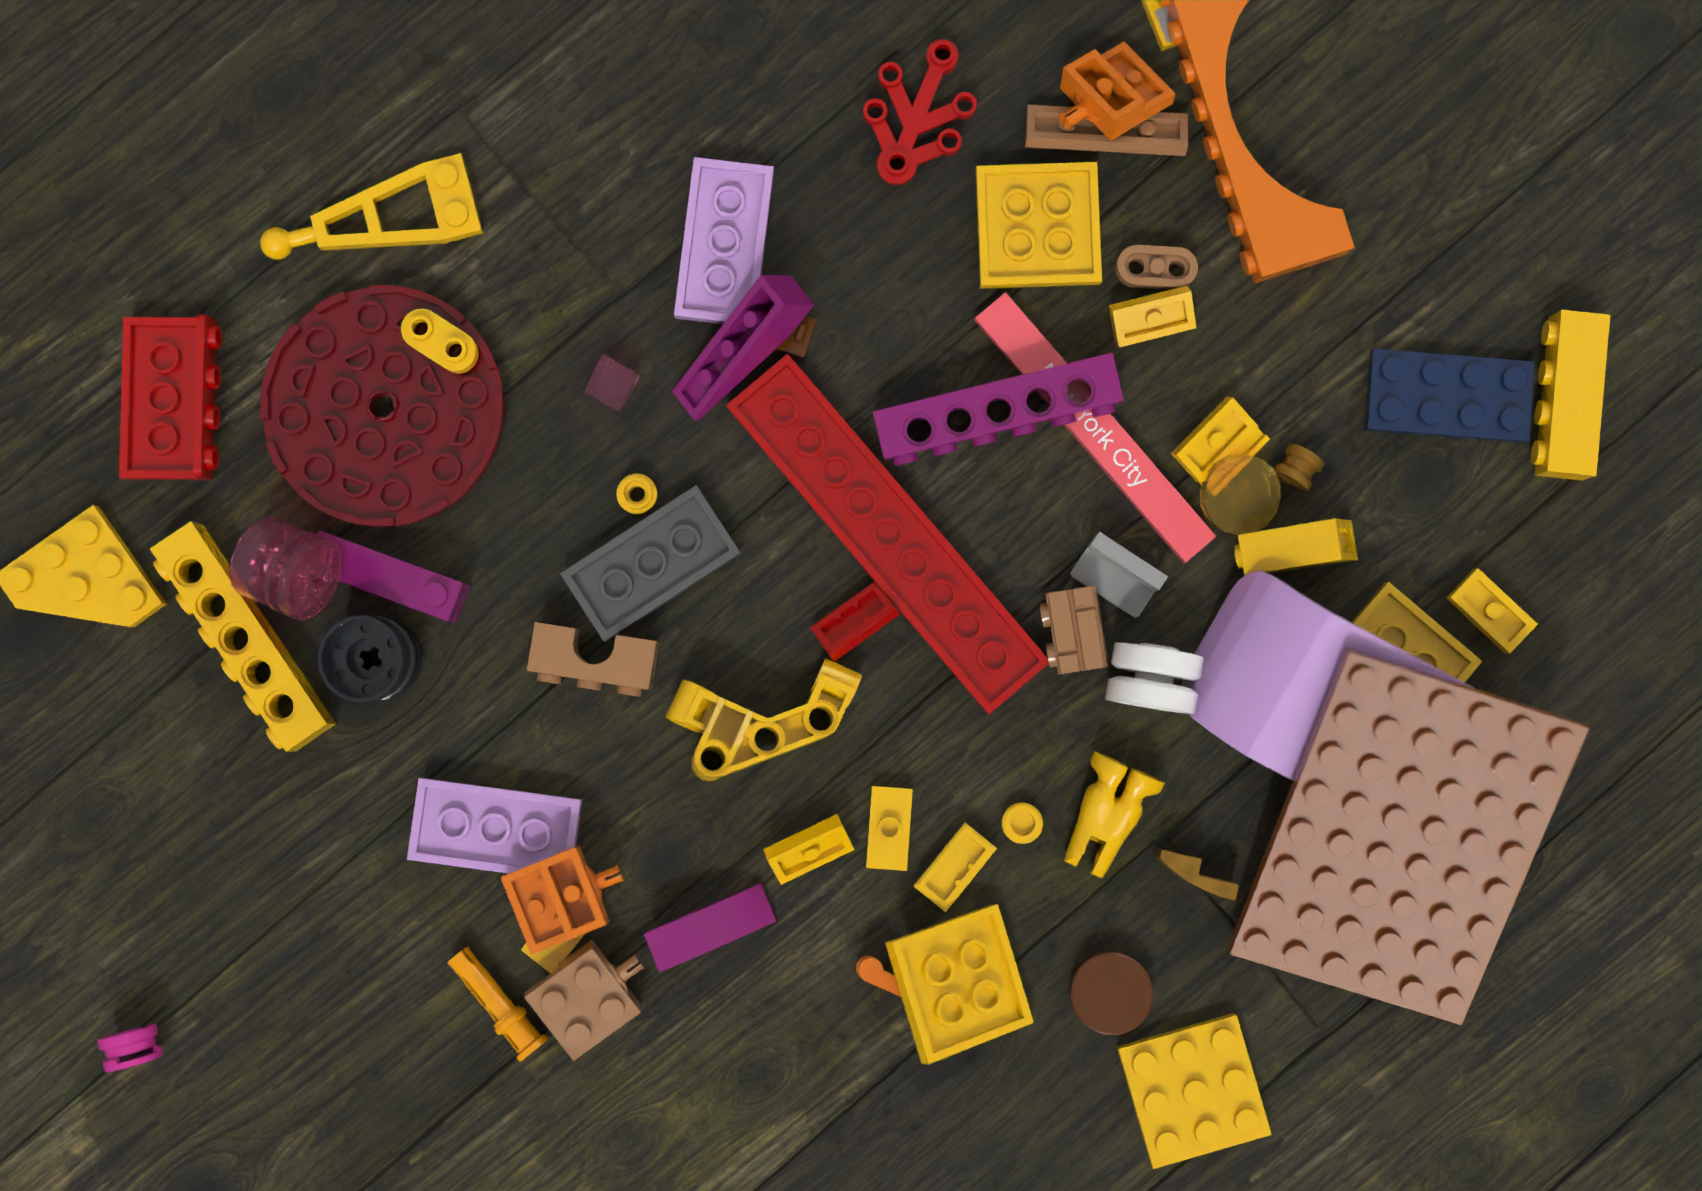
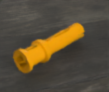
[448,946,549,1062]

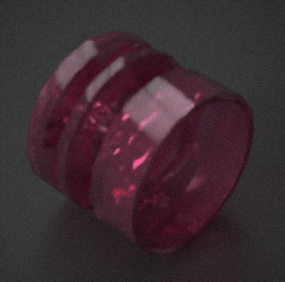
[230,516,343,621]

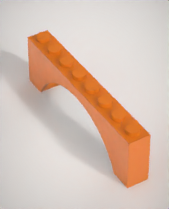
[1157,0,1355,284]

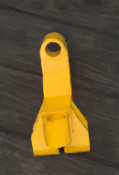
[666,658,862,781]

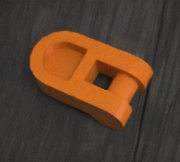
[856,955,901,997]

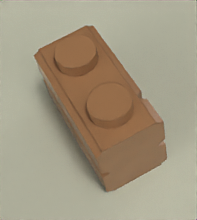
[1040,586,1109,675]

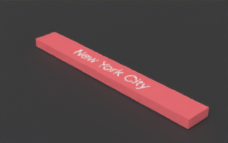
[974,292,1216,563]

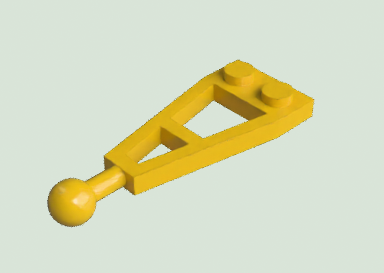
[260,153,483,260]

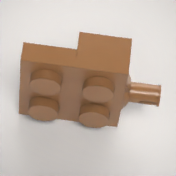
[524,940,645,1061]

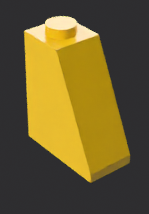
[1234,518,1358,575]

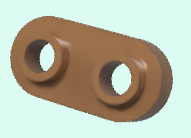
[1115,245,1198,290]

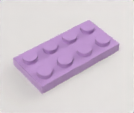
[674,157,774,324]
[407,778,583,873]

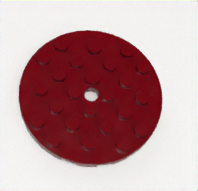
[260,285,505,527]

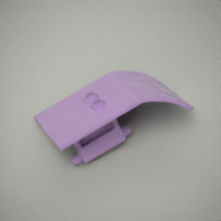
[1181,570,1474,780]

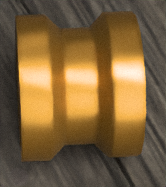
[1273,443,1324,492]

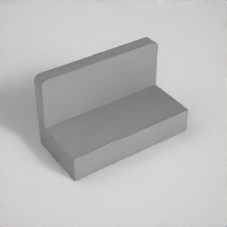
[1070,532,1168,618]

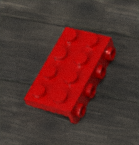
[119,314,222,480]

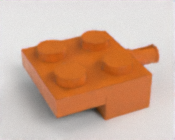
[1059,42,1175,141]
[500,845,624,955]

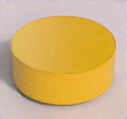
[1001,802,1043,844]

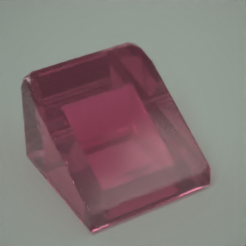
[585,354,640,412]

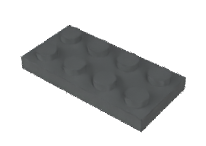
[560,485,741,642]

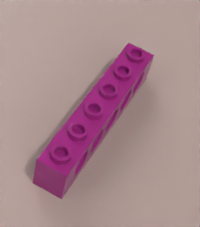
[873,353,1124,466]

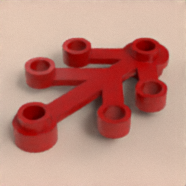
[863,39,977,185]

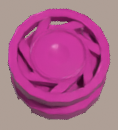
[97,1023,163,1072]

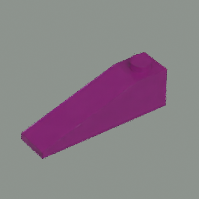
[672,275,814,420]
[305,530,471,624]

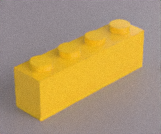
[1531,310,1610,481]

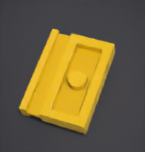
[1171,397,1270,496]

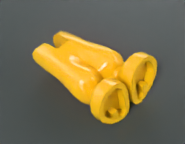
[1064,751,1165,878]

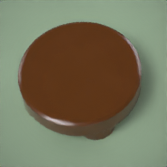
[1070,951,1153,1035]

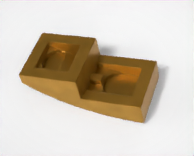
[1154,848,1239,901]

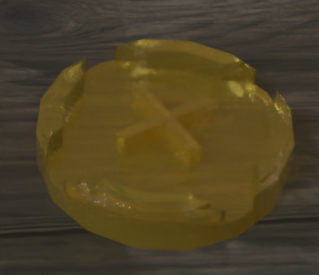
[1200,454,1281,535]

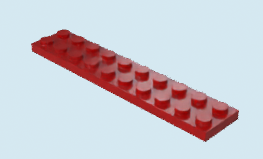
[726,354,1049,715]

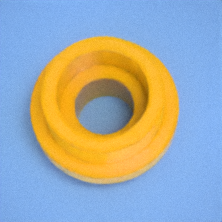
[617,474,657,514]

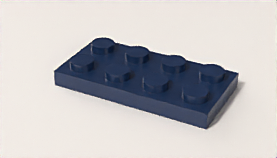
[1364,349,1534,443]

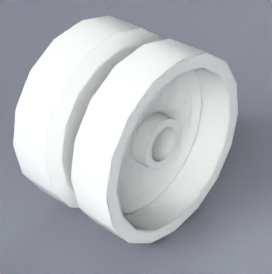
[1105,642,1204,715]

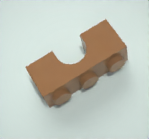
[527,622,660,697]

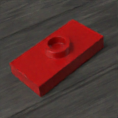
[810,581,900,662]

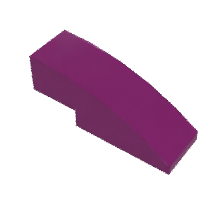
[644,883,777,972]

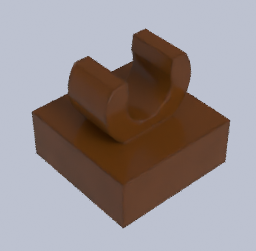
[774,316,817,360]

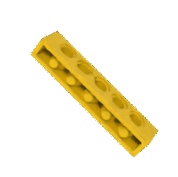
[150,521,337,752]

